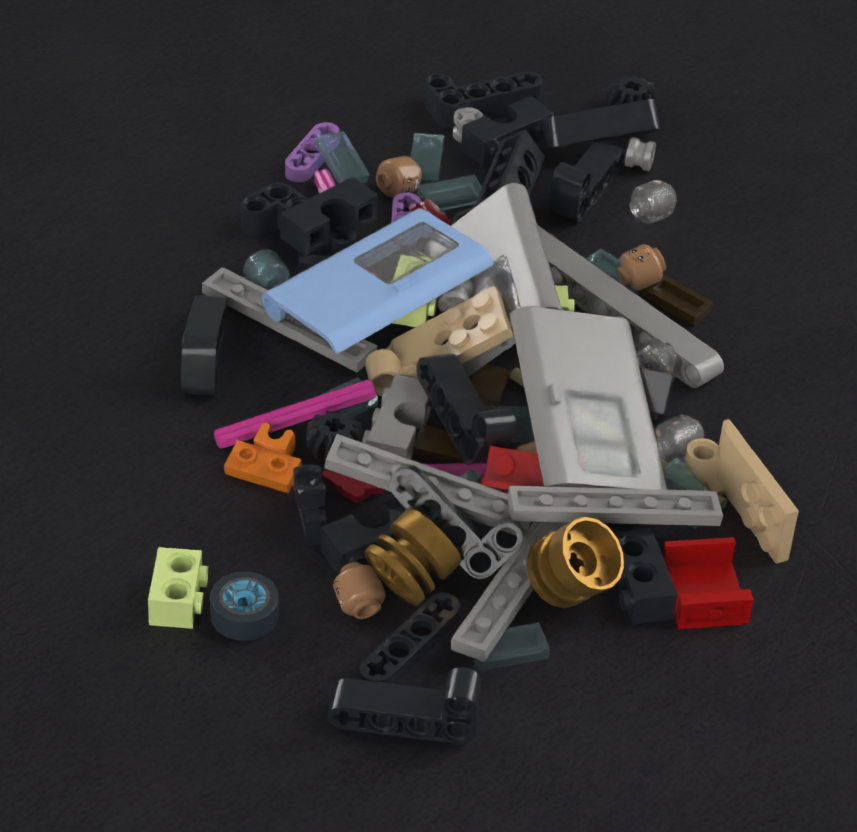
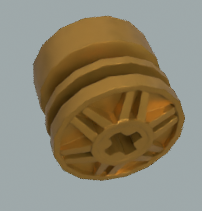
[364,508,461,606]
[526,517,624,608]

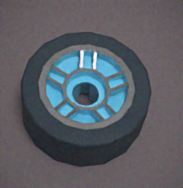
[210,572,279,641]

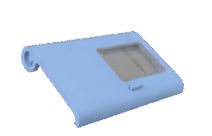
[261,208,494,354]

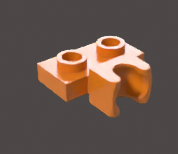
[224,423,302,493]

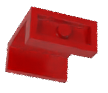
[662,537,754,629]

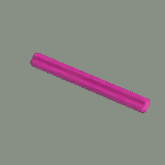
[214,380,376,449]

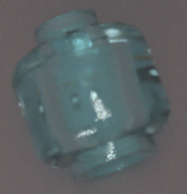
[243,249,290,290]

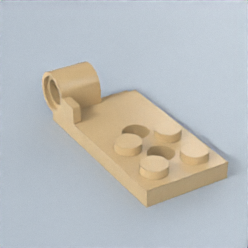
[365,285,514,396]
[683,419,799,564]

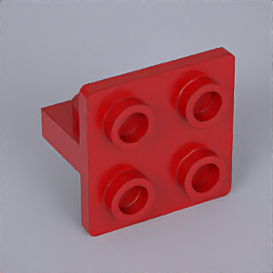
[481,446,544,494]

